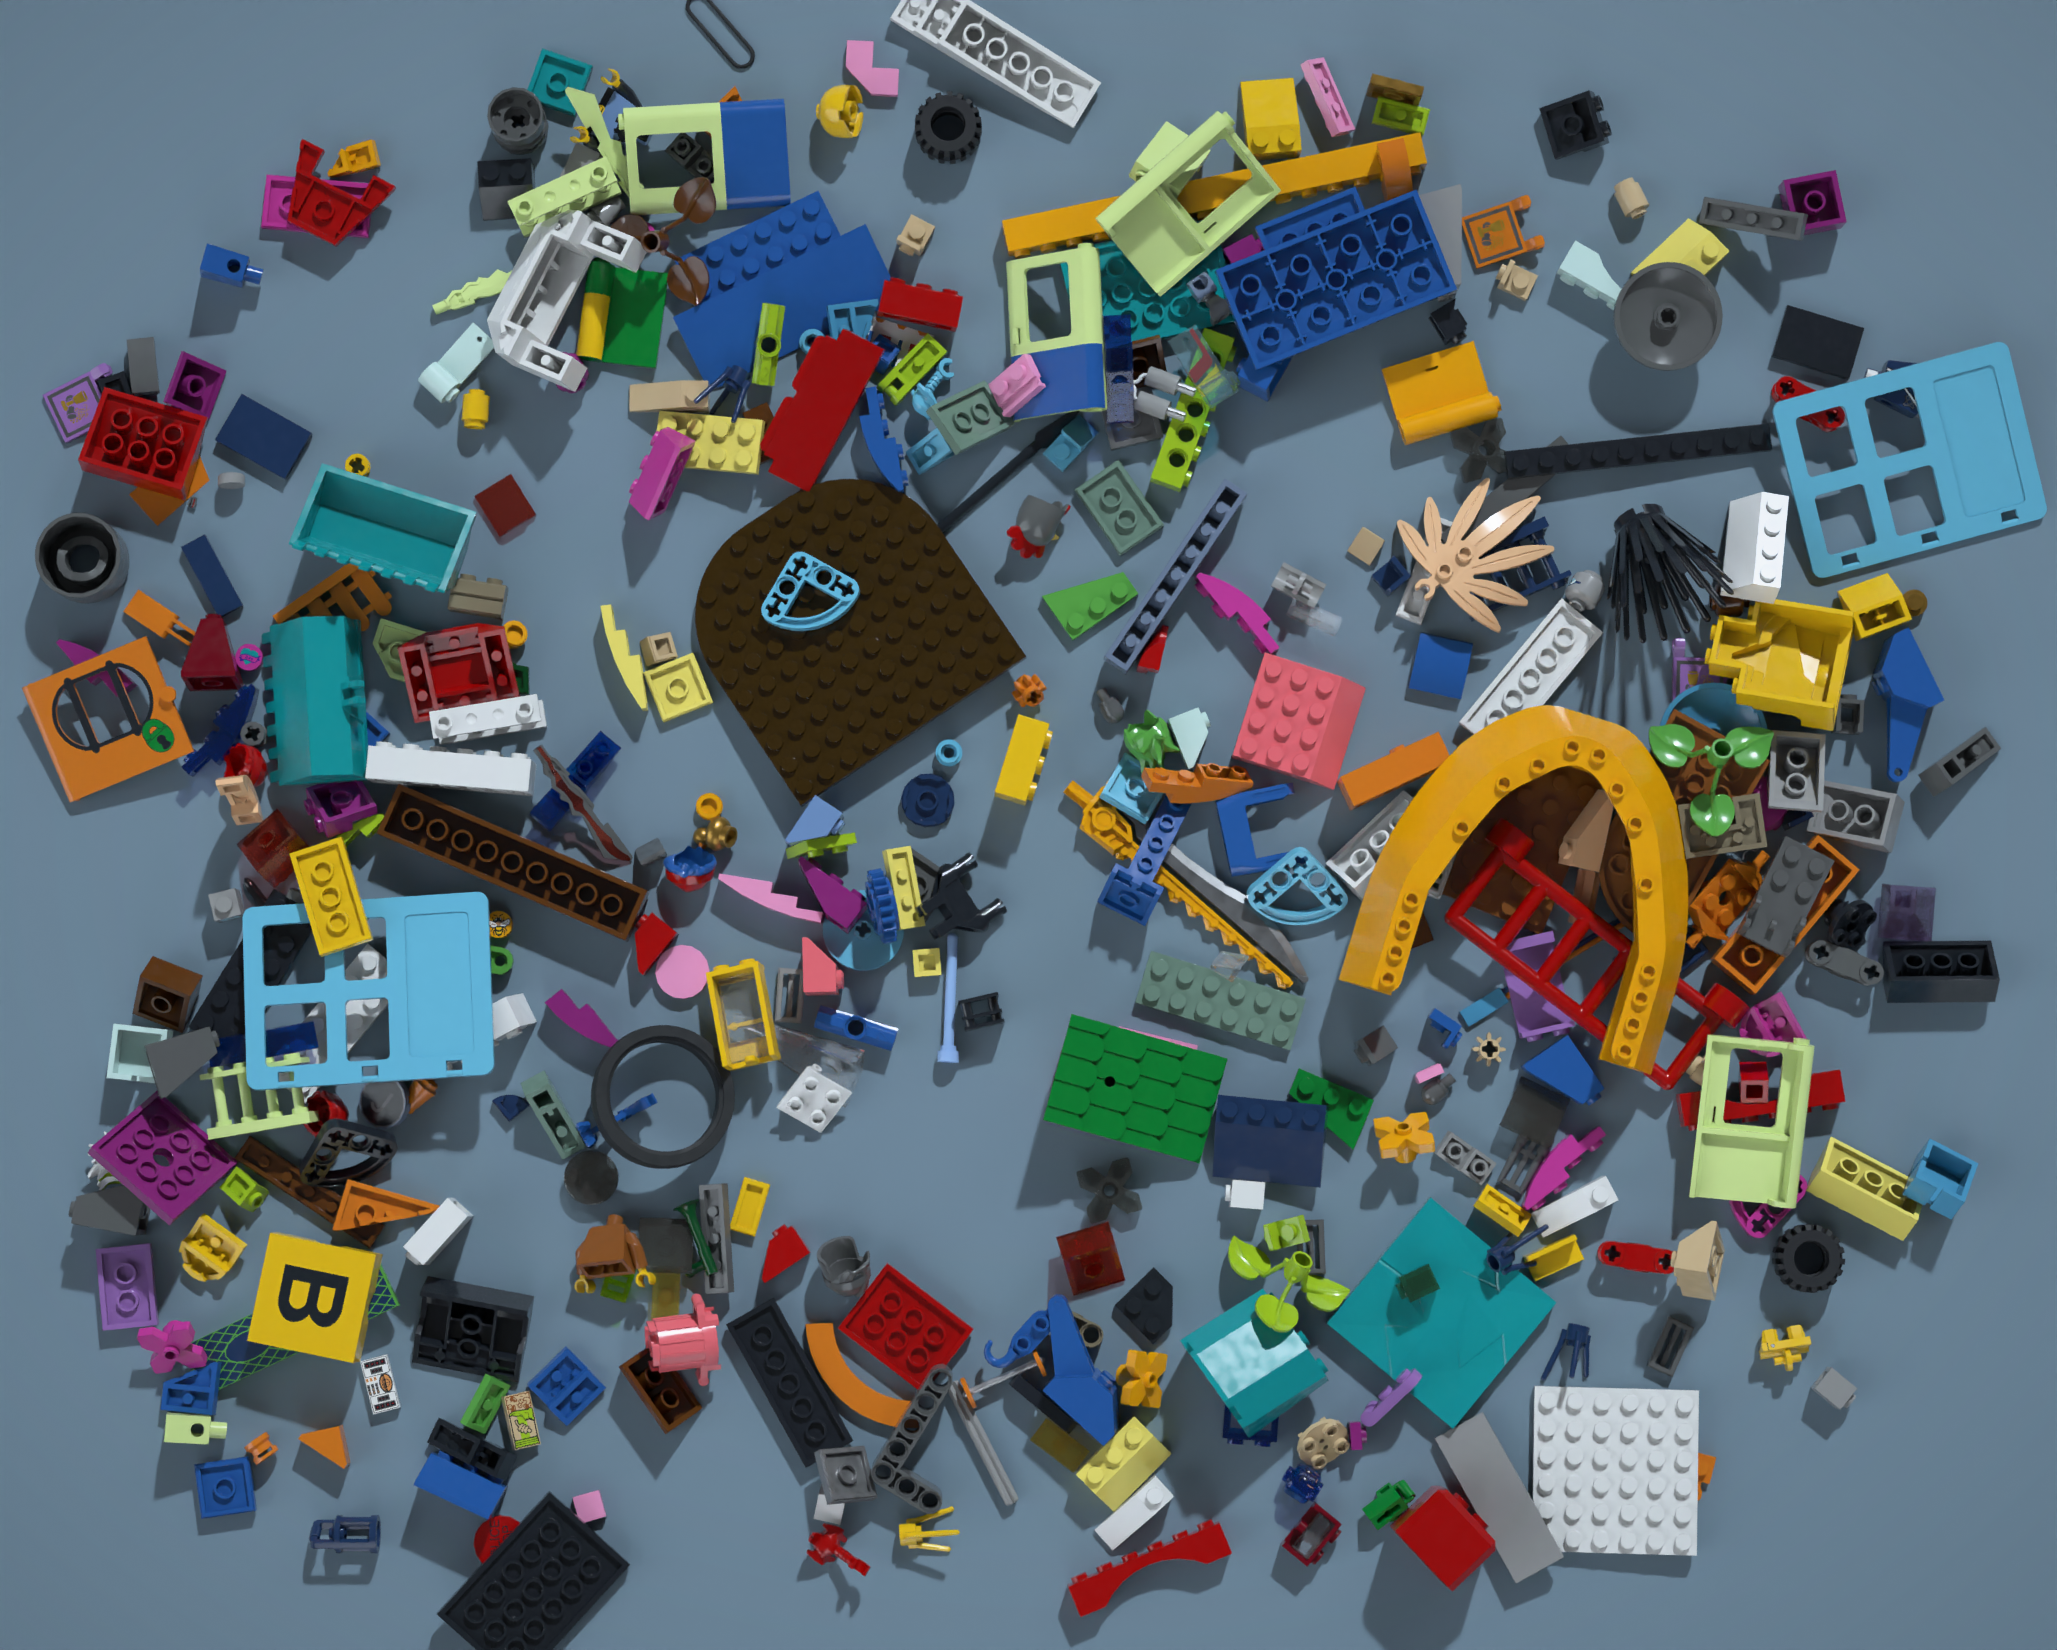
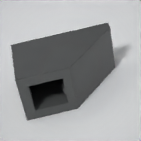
[1353,1025,1398,1066]

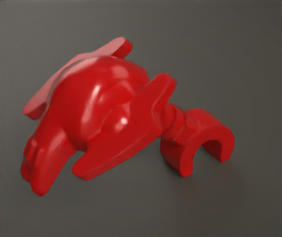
[807,1523,871,1576]

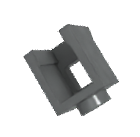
[1831,694,1864,735]

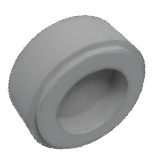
[218,472,245,489]

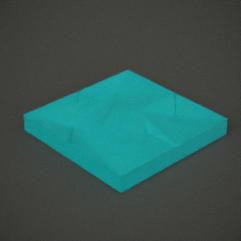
[1326,1197,1557,1429]

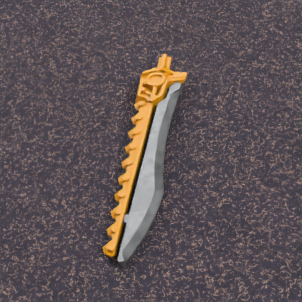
[1063,780,1308,990]

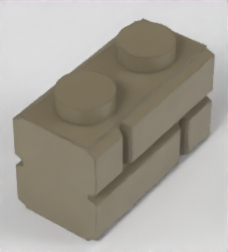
[448,574,508,620]

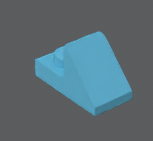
[1043,415,1099,472]
[906,428,954,475]

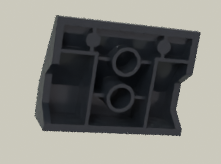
[412,1276,534,1382]

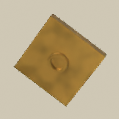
[1366,73,1424,106]

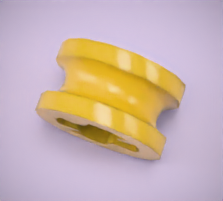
[345,454,371,477]

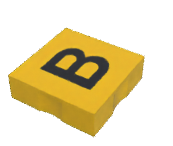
[247,1232,383,1363]

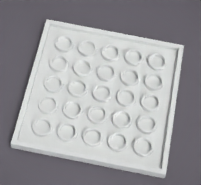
[1532,1386,1699,1556]

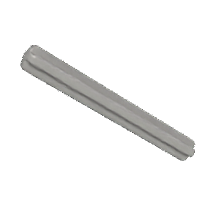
[948,1380,1018,1506]

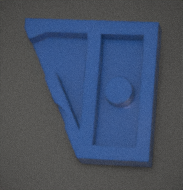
[160,1362,222,1415]

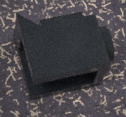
[1428,298,1467,345]

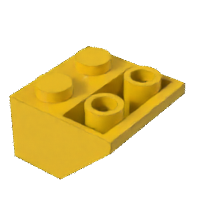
[1837,573,1912,642]

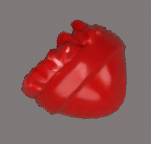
[224,743,268,788]
[303,1090,349,1138]

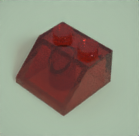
[237,809,311,888]
[1056,1222,1125,1296]

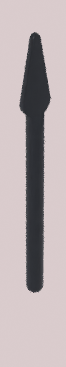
[937,411,1080,533]

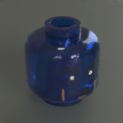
[1281,1463,1324,1504]

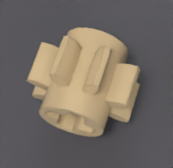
[1471,1032,1506,1067]

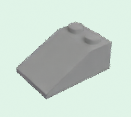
[1766,730,1826,812]
[1806,781,1905,853]

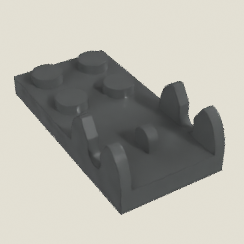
[1736,836,1835,958]

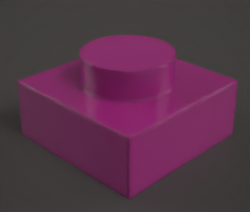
[1348,1421,1367,1450]

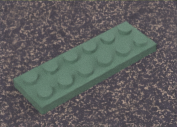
[1135,951,1306,1051]

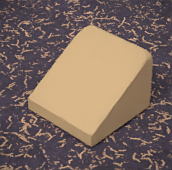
[1347,527,1385,566]
[640,632,678,666]

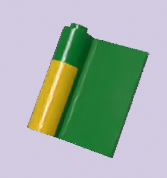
[576,257,668,369]

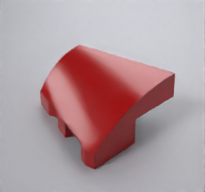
[1136,625,1169,674]

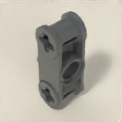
[1804,940,1884,986]

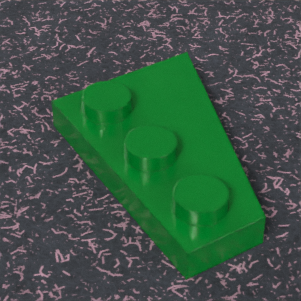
[1288,1068,1374,1150]

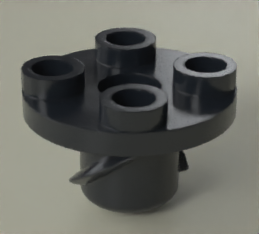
[1824,899,1877,948]

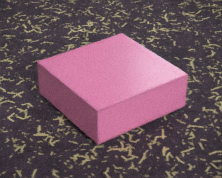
[1414,1063,1444,1084]
[572,1489,607,1522]

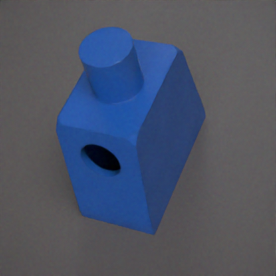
[200,243,264,288]

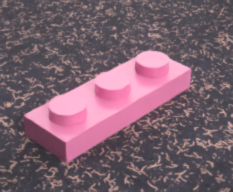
[1301,57,1355,137]

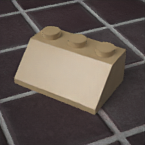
[1671,1221,1725,1301]

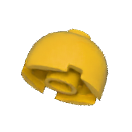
[816,85,863,138]

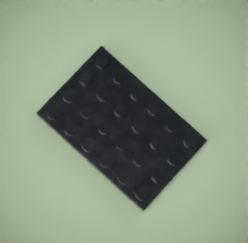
[437,1491,630,1650]

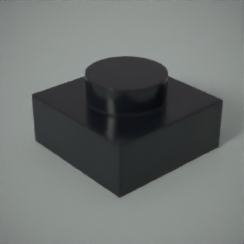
[98,371,132,395]

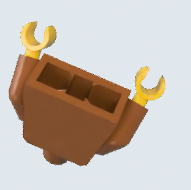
[574,1214,656,1294]

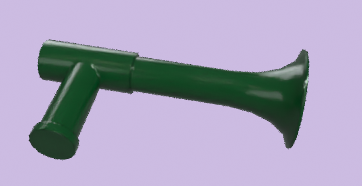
[673,1199,718,1278]

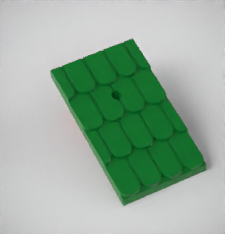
[1043,1014,1227,1164]

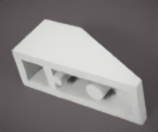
[1530,1176,1618,1237]
[1095,1474,1174,1550]

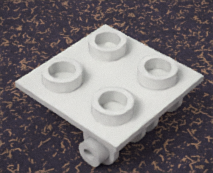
[776,1064,852,1133]

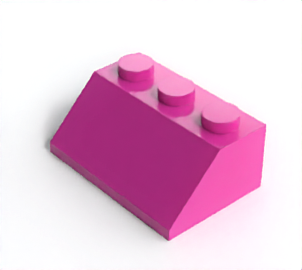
[629,427,696,520]

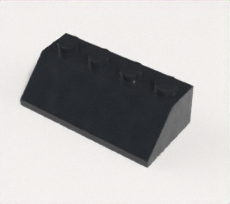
[1883,941,2000,1003]

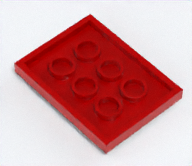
[838,1263,974,1390]

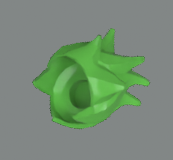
[1124,710,1180,773]

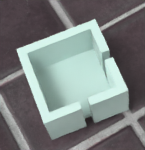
[107,1024,173,1083]

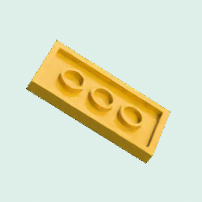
[289,837,373,957]

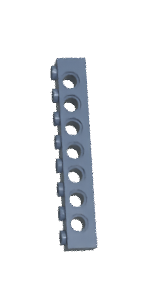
[1104,479,1247,675]

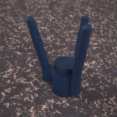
[694,365,752,423]
[1486,1224,1549,1275]
[1541,1323,1591,1381]

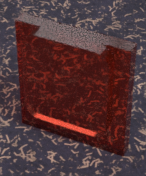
[475,474,536,537]

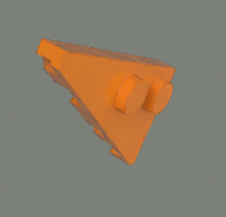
[332,1179,439,1231]

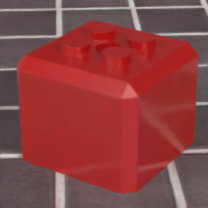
[1390,1486,1496,1592]

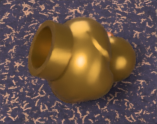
[693,816,737,851]

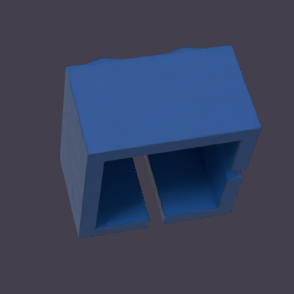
[1236,356,1293,402]

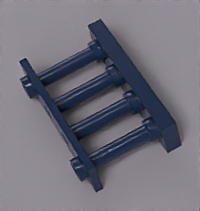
[1469,516,1572,622]

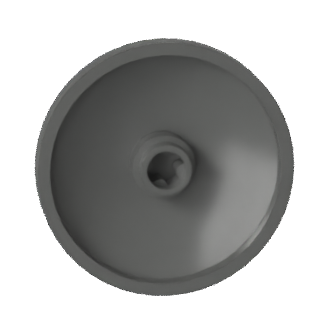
[1613,262,1723,371]

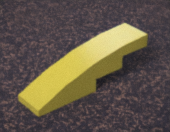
[600,604,649,711]

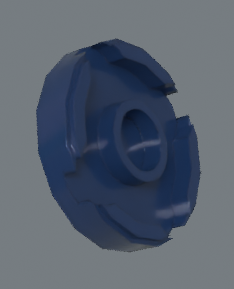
[901,774,955,828]

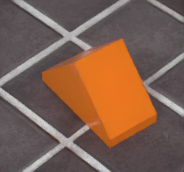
[298,1425,351,1469]

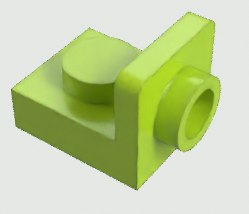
[219,1166,269,1212]
[1263,1215,1310,1251]

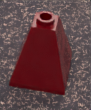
[181,614,244,692]

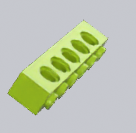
[1150,328,1238,492]

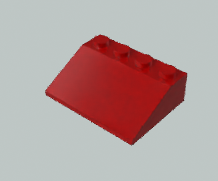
[78,387,208,501]

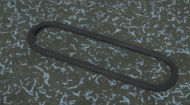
[686,0,755,69]

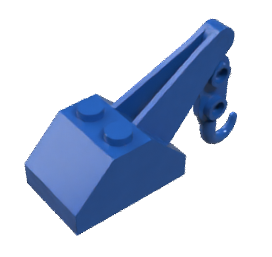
[984,1294,1120,1446]

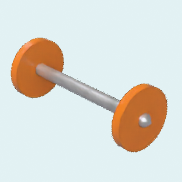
[960,1348,1047,1409]

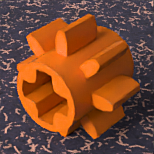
[1011,674,1047,707]

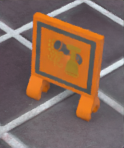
[1462,195,1545,269]

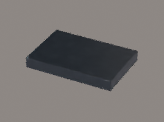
[1771,305,1864,380]

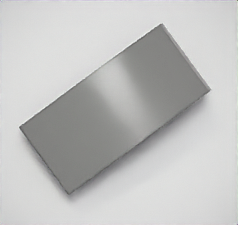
[1433,1131,1497,1186]

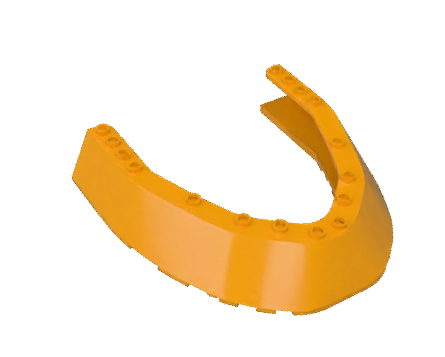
[1338,705,1688,1075]

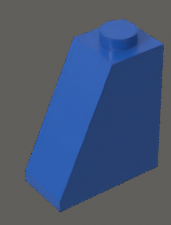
[1520,1035,1605,1106]

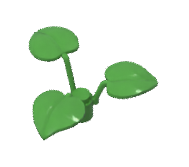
[1648,724,1774,837]

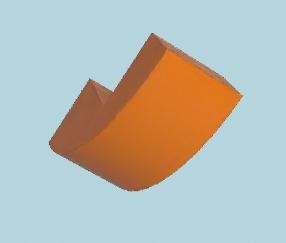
[1376,138,1413,202]

